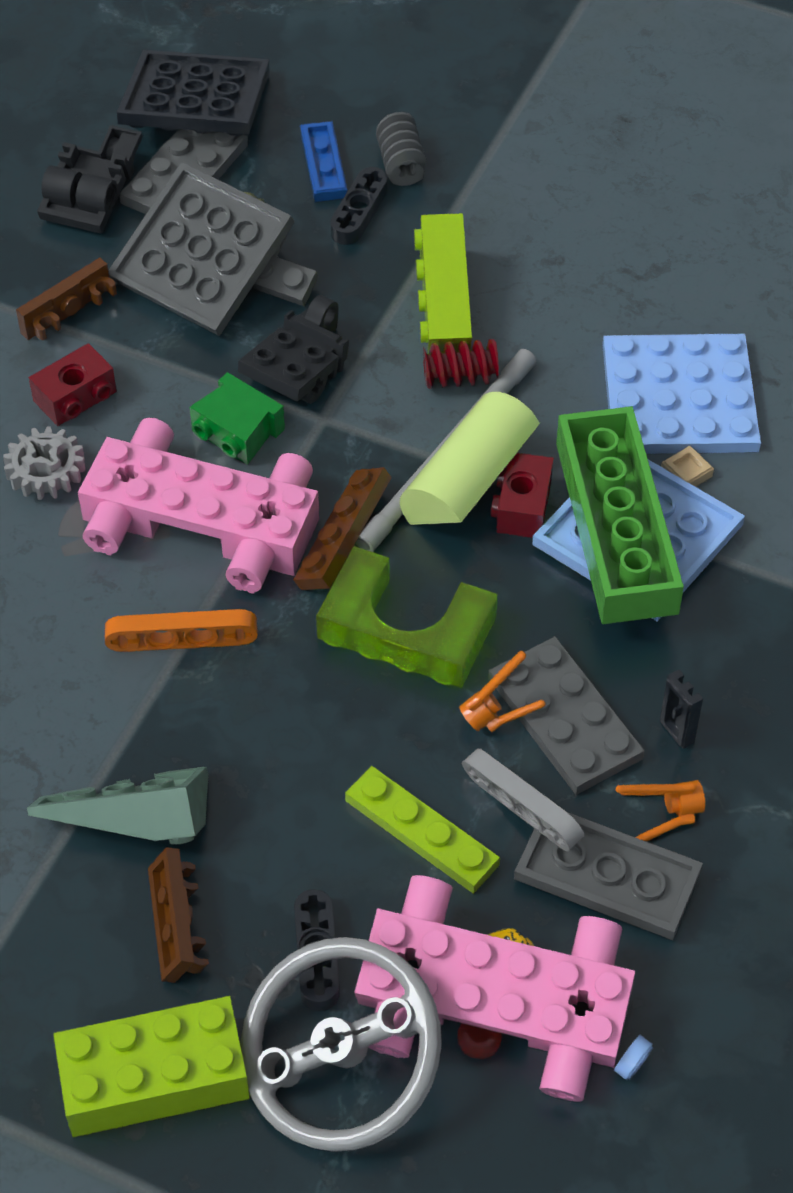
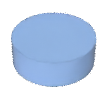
[614,1035,653,1080]

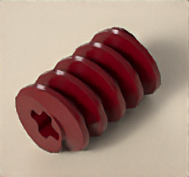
[423,339,499,389]

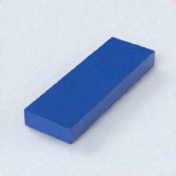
[300,121,348,202]

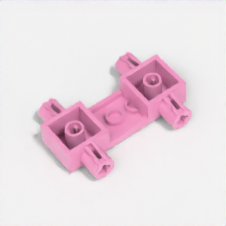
[78,418,319,594]
[355,875,635,1102]

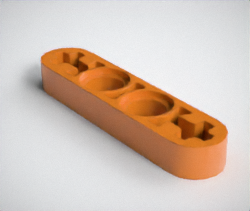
[105,609,258,652]

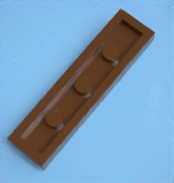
[293,467,392,590]

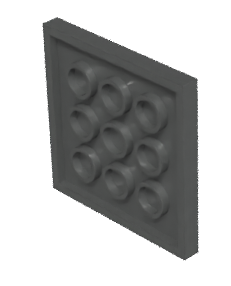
[108,162,295,336]

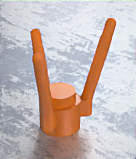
[459,651,546,732]
[616,780,705,842]

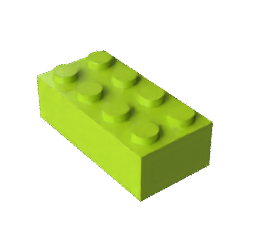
[53,996,250,1137]

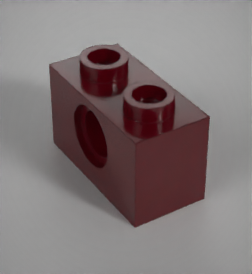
[28,343,117,427]
[491,453,554,538]

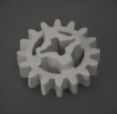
[3,426,86,500]

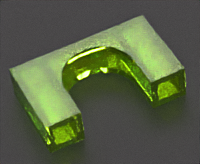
[316,546,498,688]

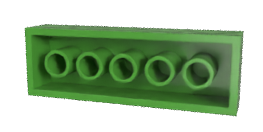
[556,406,684,624]

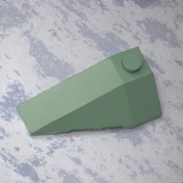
[27,766,208,844]

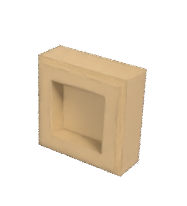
[661,446,714,487]

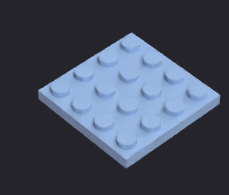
[602,334,761,454]
[532,459,745,622]

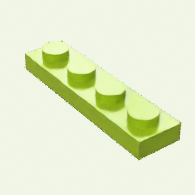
[345,766,500,894]

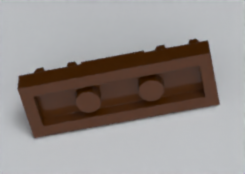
[16,258,117,341]
[148,847,209,983]

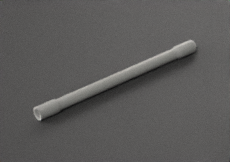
[356,349,536,554]

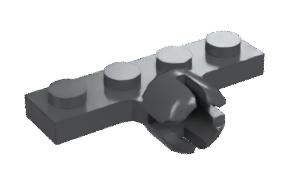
[252,236,319,306]

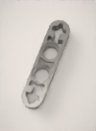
[462,748,584,851]

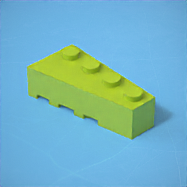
[414,213,472,353]

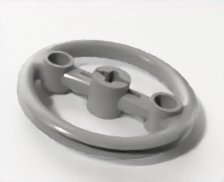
[241,937,441,1151]

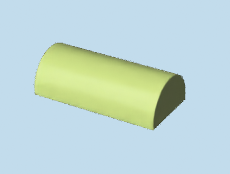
[400,392,540,525]

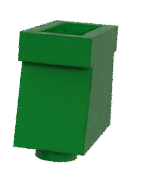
[189,372,285,465]

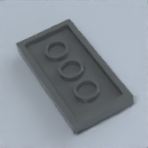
[119,129,248,214]
[488,637,644,795]
[514,812,703,940]

